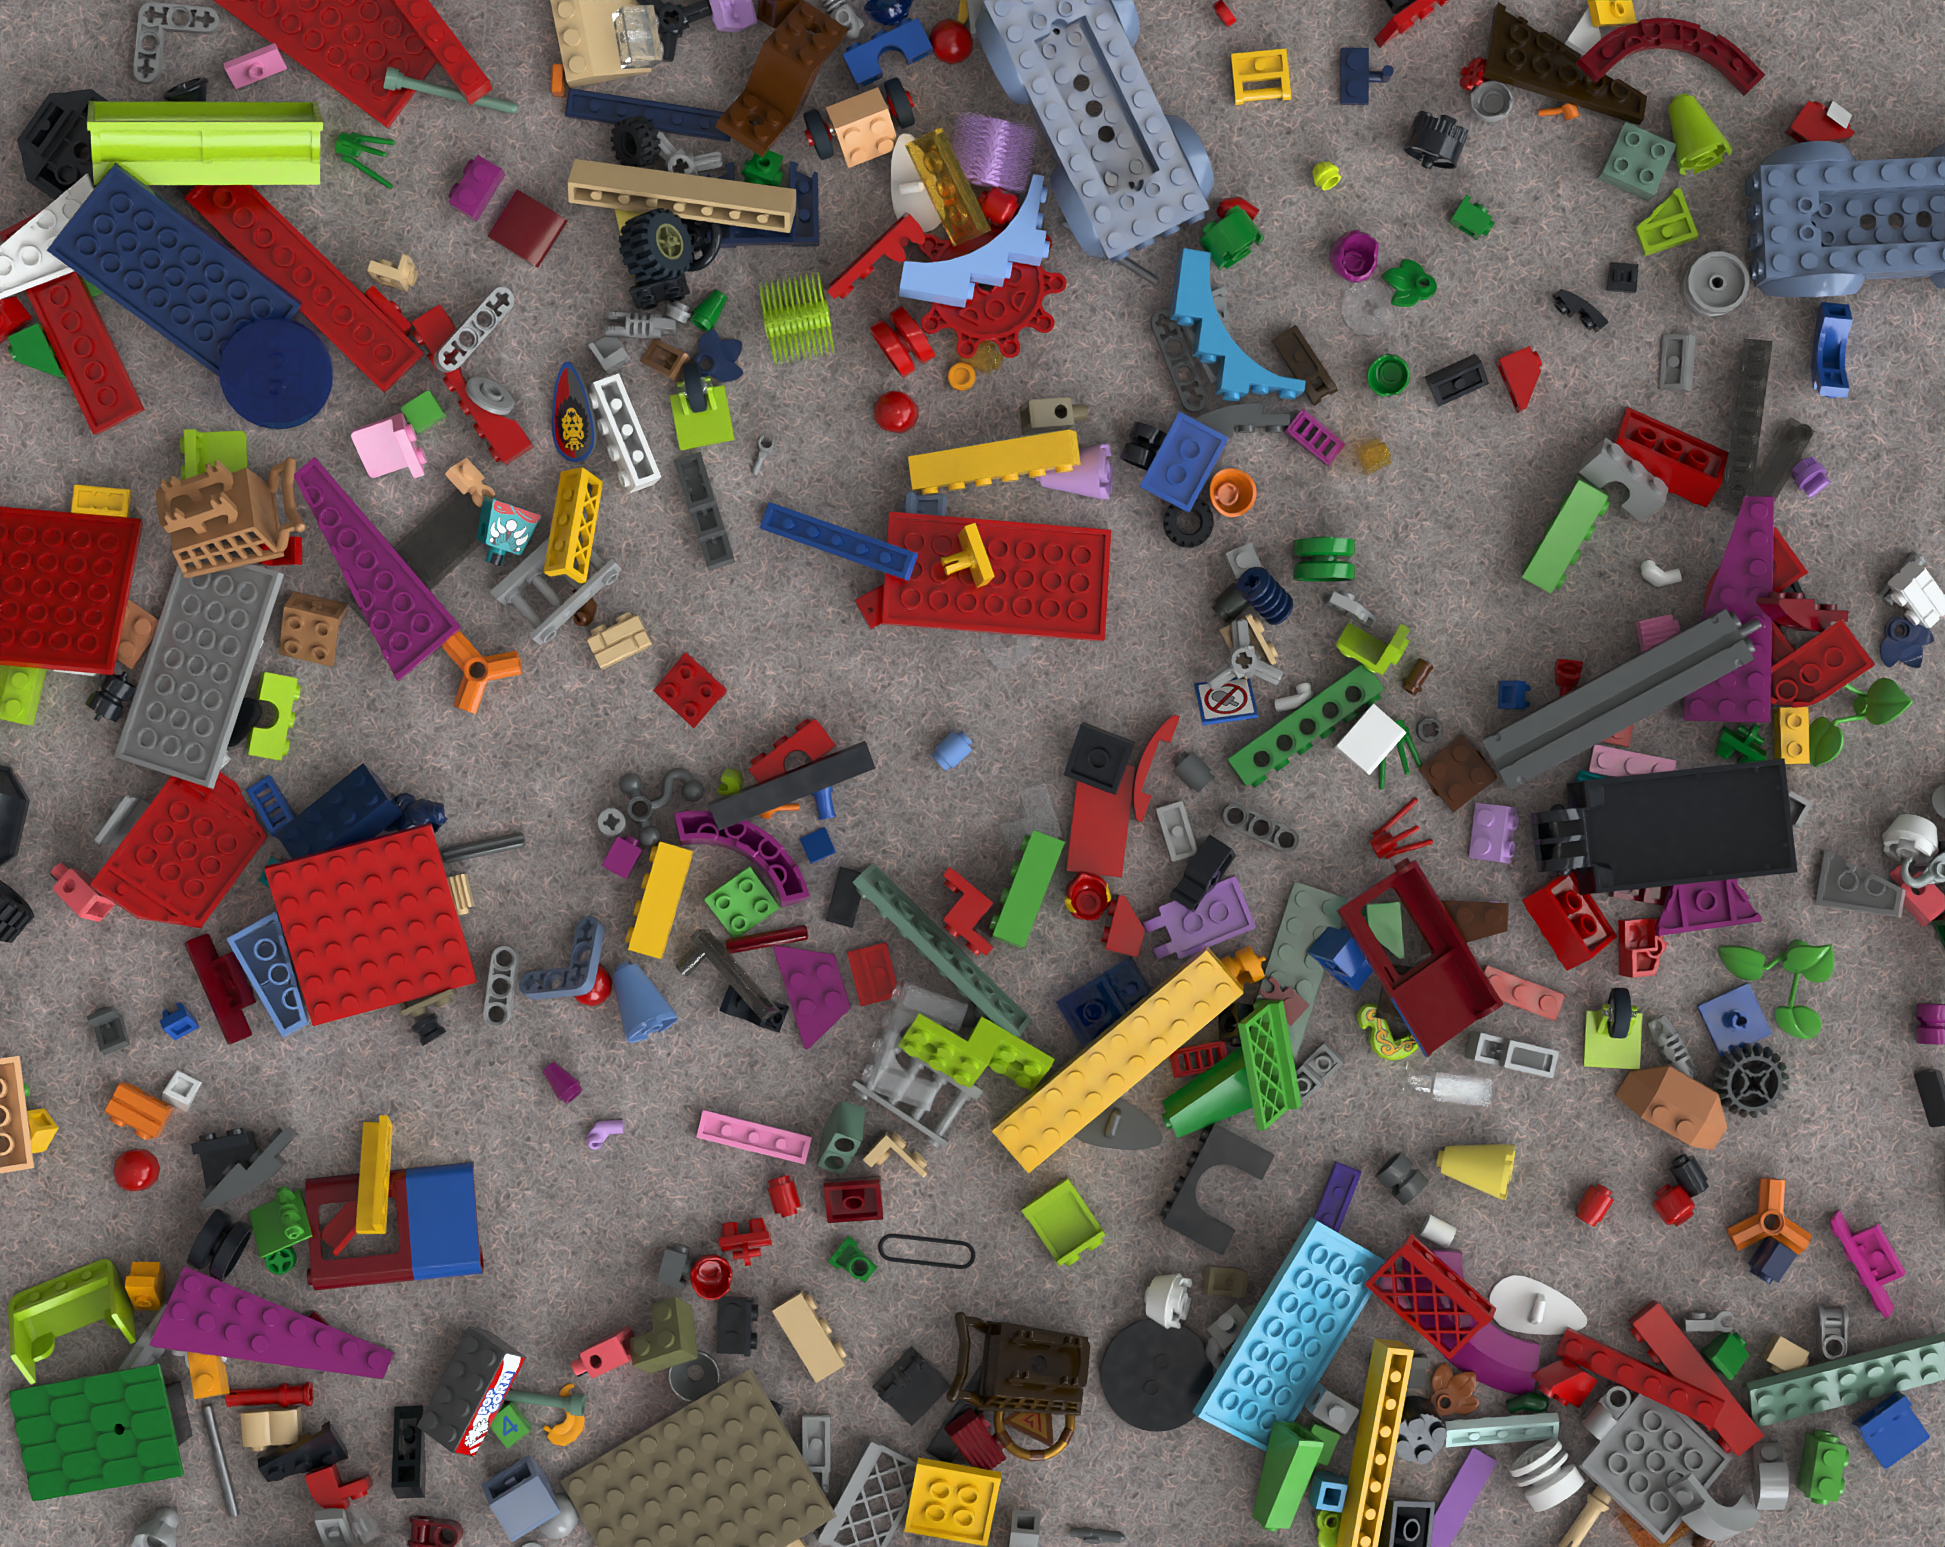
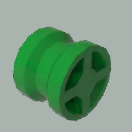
[265,1246,297,1275]

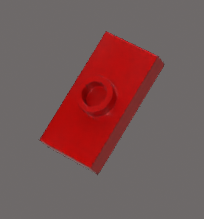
[365,285,412,336]

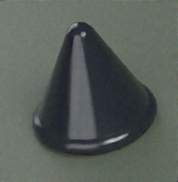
[163,77,208,101]

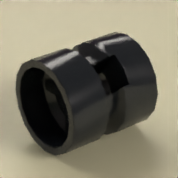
[1120,421,1167,471]

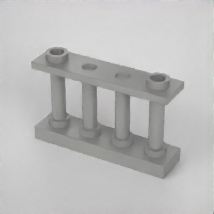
[490,531,622,645]
[852,1028,983,1148]

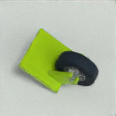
[669,361,735,451]
[1583,988,1643,1069]

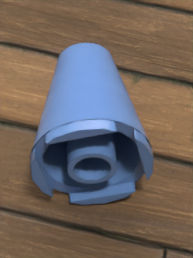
[612,961,678,1043]

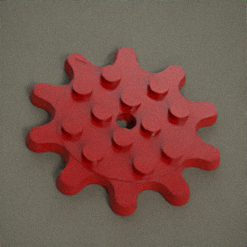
[919,209,1067,359]

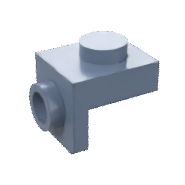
[902,491,947,516]

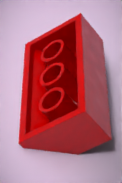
[1611,407,1729,508]

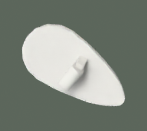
[891,133,947,233]
[1489,1275,1587,1335]

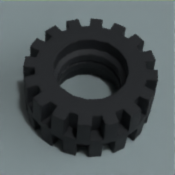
[610,116,661,168]
[1163,499,1214,548]

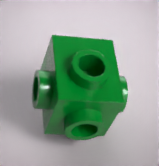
[741,150,784,187]

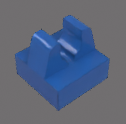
[1498,680,1531,709]
[159,1002,199,1040]

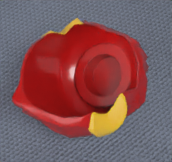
[1064,872,1111,921]

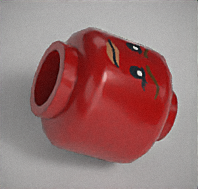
[977,186,1021,228]

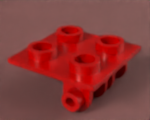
[653,652,727,728]

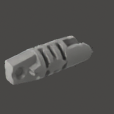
[604,311,677,339]
[1648,1015,1697,1079]

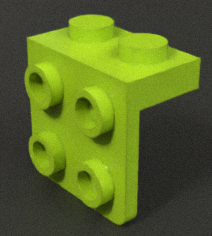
[180,429,248,480]
[1335,623,1410,676]

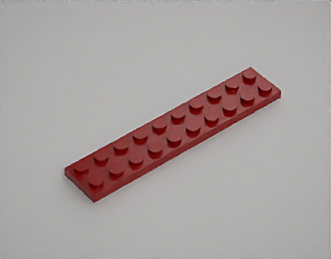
[184,185,424,394]

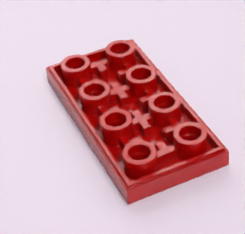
[1066,765,1135,878]

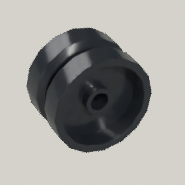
[187,1209,253,1282]

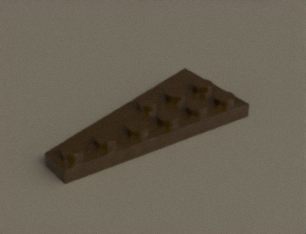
[1482,2,1647,125]

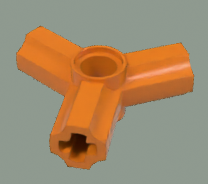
[442,631,522,714]
[1726,1177,1812,1255]

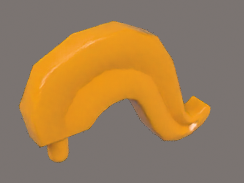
[543,1383,585,1446]

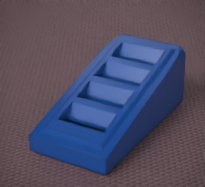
[246,775,297,839]

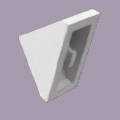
[1564,7,1601,57]

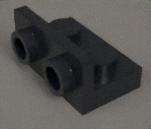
[717,1296,758,1357]

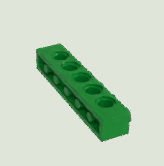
[1226,663,1384,788]

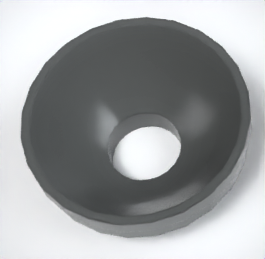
[669,1350,720,1402]

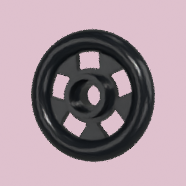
[681,218,722,272]

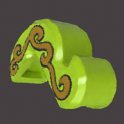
[1355,1002,1418,1061]

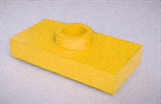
[1587,0,1637,27]
[71,485,132,518]

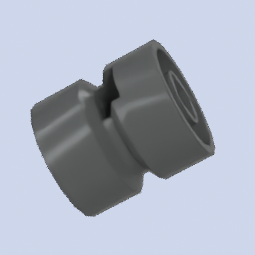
[1375,1152,1429,1205]

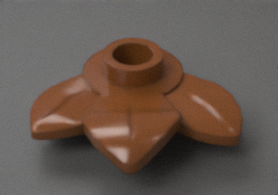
[1430,1363,1480,1416]

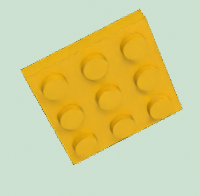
[904,1457,1002,1547]

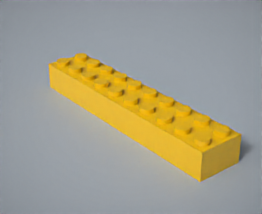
[992,945,1244,1174]

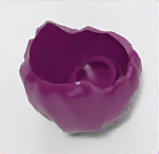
[1329,230,1379,283]

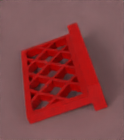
[1364,1233,1497,1360]

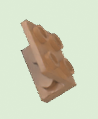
[279,591,348,666]

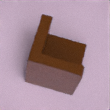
[757,0,801,29]

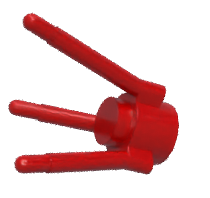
[1369,798,1433,859]

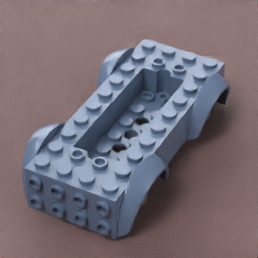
[975,0,1214,264]
[1745,141,1945,297]

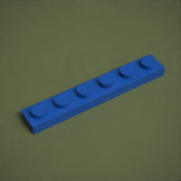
[759,502,918,581]

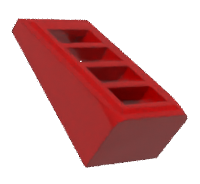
[1169,1040,1228,1078]

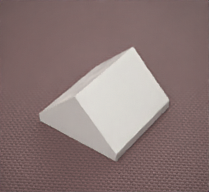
[1333,704,1406,775]

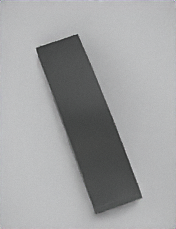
[674,452,735,571]

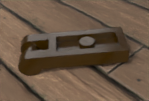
[1271,325,1338,406]

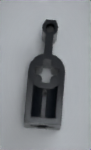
[1170,834,1236,912]

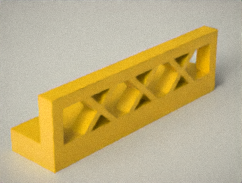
[543,467,603,583]
[356,1115,393,1234]

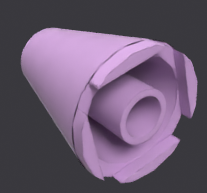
[1035,443,1113,500]

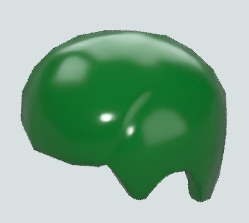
[1366,354,1410,397]

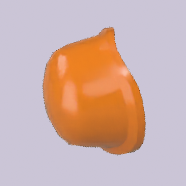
[1209,468,1257,517]

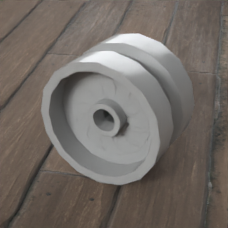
[1680,251,1750,318]

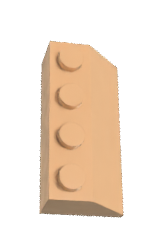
[0,1056,34,1174]

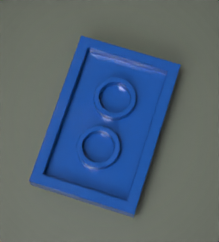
[1139,411,1229,513]

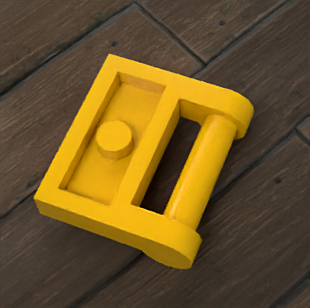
[1230,48,1291,105]

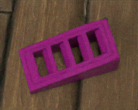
[1284,409,1345,466]

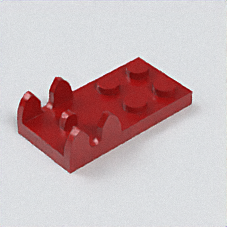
[824,212,925,300]

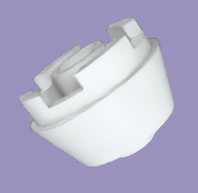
[1882,814,1938,866]
[1144,1273,1192,1329]

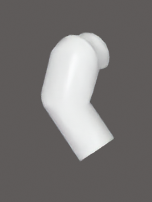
[1640,560,1682,587]
[1275,683,1314,713]

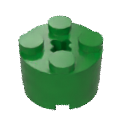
[1199,205,1264,271]

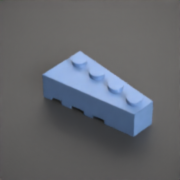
[227,911,310,1038]

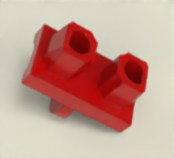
[718,1218,772,1266]

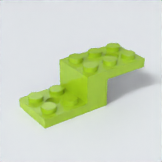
[898,1013,1055,1091]

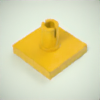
[941,523,995,588]

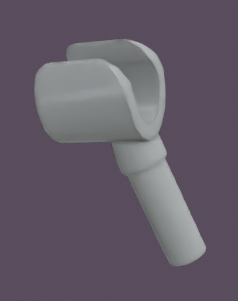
[751,435,775,475]

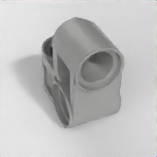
[1580,1383,1631,1441]

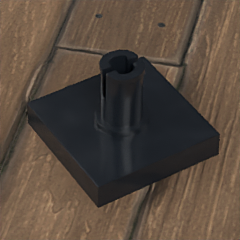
[1063,722,1135,795]

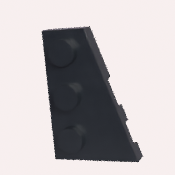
[257,1421,348,1482]

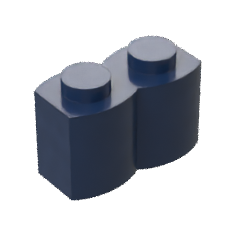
[1747,1236,1797,1284]

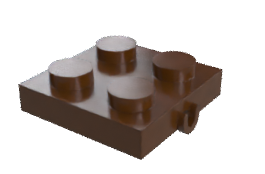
[1418,734,1498,813]

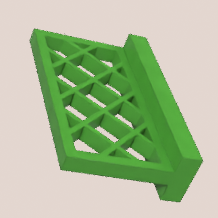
[1238,1000,1302,1131]

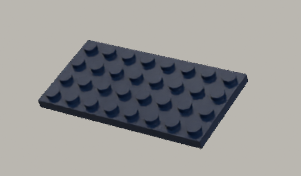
[47,162,302,387]

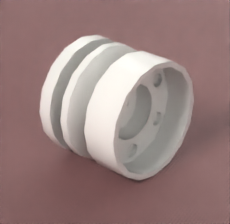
[1508,1438,1585,1512]

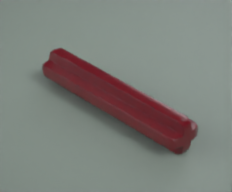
[726,925,809,954]

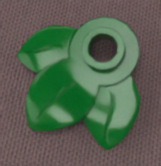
[1382,259,1437,307]

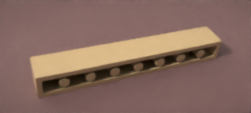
[568,159,796,233]

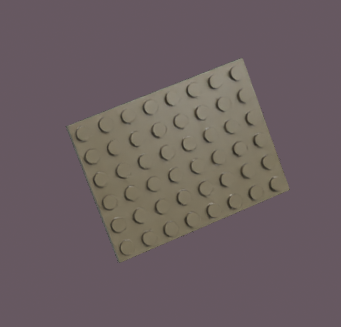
[560,1368,837,1547]

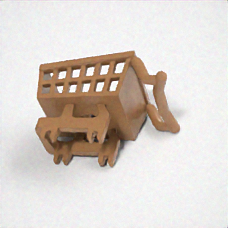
[156,457,306,578]

